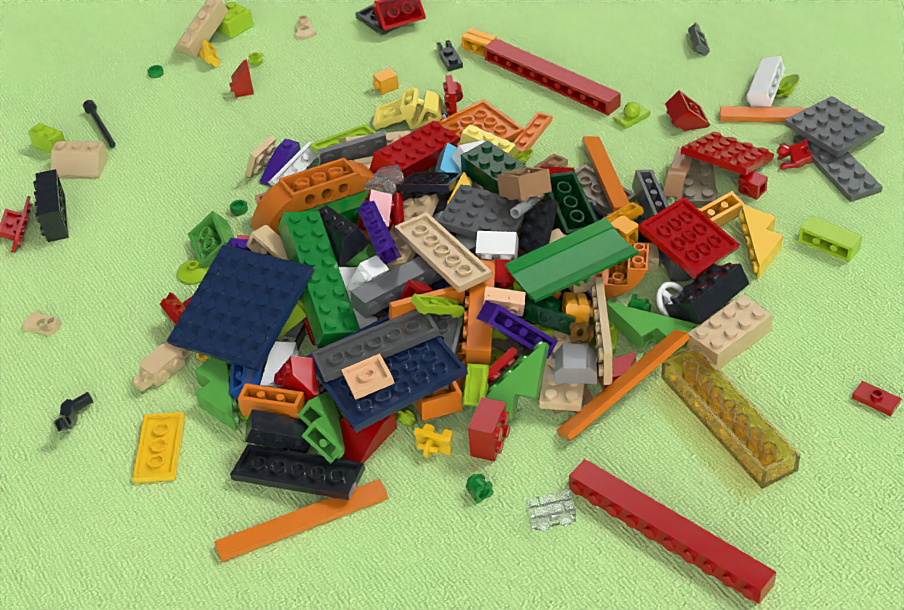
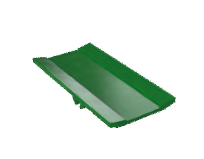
[505,218,639,303]

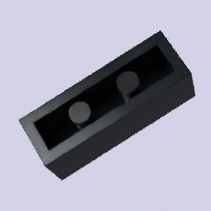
[245,409,311,453]

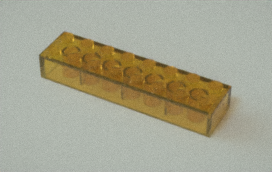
[661,345,801,489]

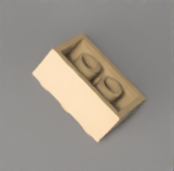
[51,141,109,178]

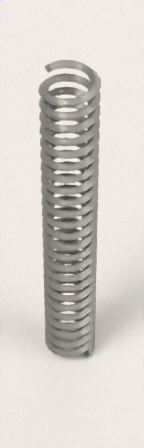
[510,196,543,219]

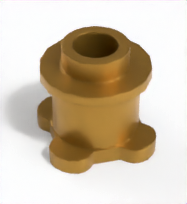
[569,321,594,343]

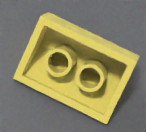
[459,125,519,158]

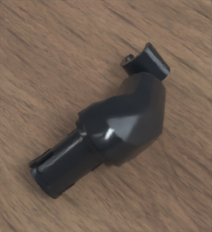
[54,392,93,432]

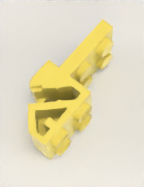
[373,88,443,130]

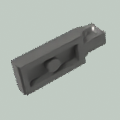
[688,22,710,56]

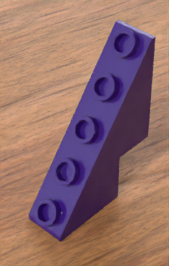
[357,200,402,265]

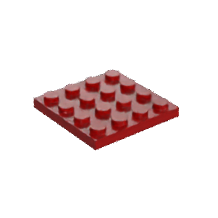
[681,132,774,175]
[638,197,740,279]

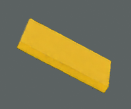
[132,412,186,483]

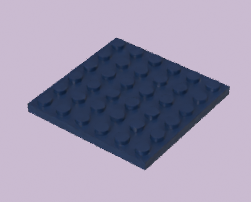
[167,245,315,372]
[306,315,468,433]

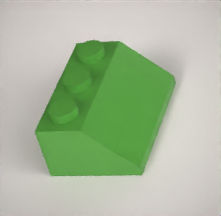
[188,211,234,268]

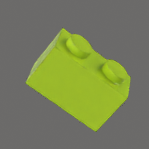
[28,123,66,154]

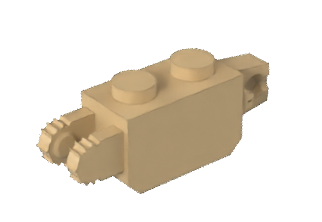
[133,343,191,391]

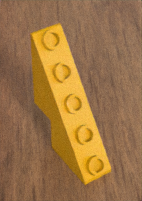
[738,205,783,279]

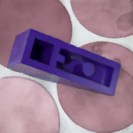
[260,138,301,187]

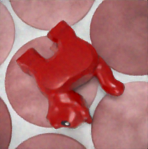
[777,139,813,170]

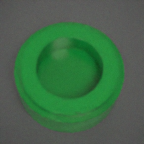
[148,65,164,78]
[230,200,248,216]

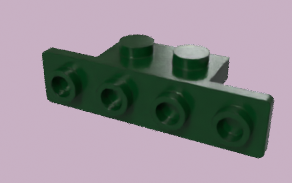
[518,291,576,335]

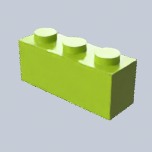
[798,215,862,262]

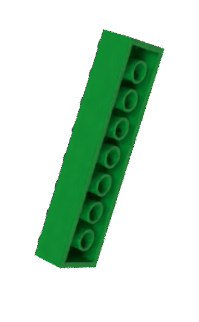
[278,211,360,348]

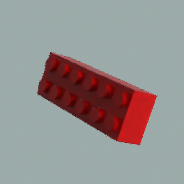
[369,121,460,186]

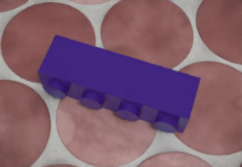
[476,300,558,359]

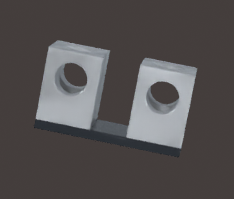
[278,324,306,350]

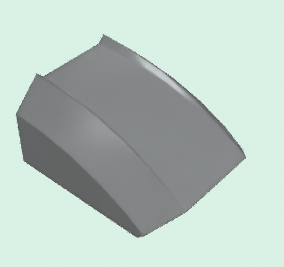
[555,343,597,384]

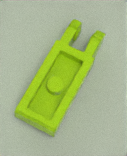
[411,294,465,318]

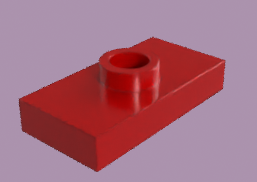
[852,381,902,416]

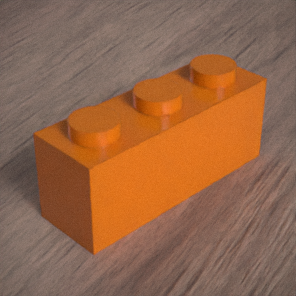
[238,383,306,419]

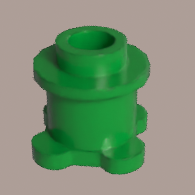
[627,294,651,312]
[466,474,494,503]

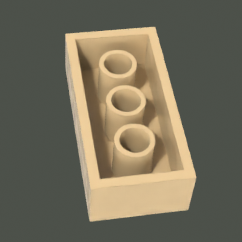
[686,294,773,371]

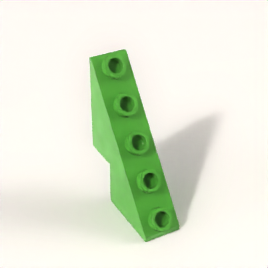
[606,302,699,354]
[472,341,549,420]
[195,357,240,431]
[298,391,345,463]

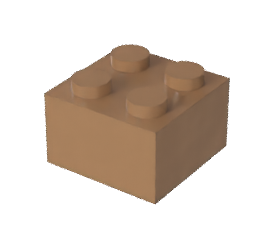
[497,167,552,202]

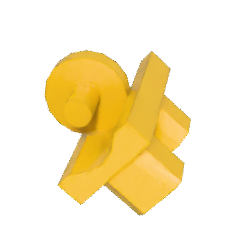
[414,423,453,458]

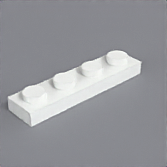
[268,141,318,187]

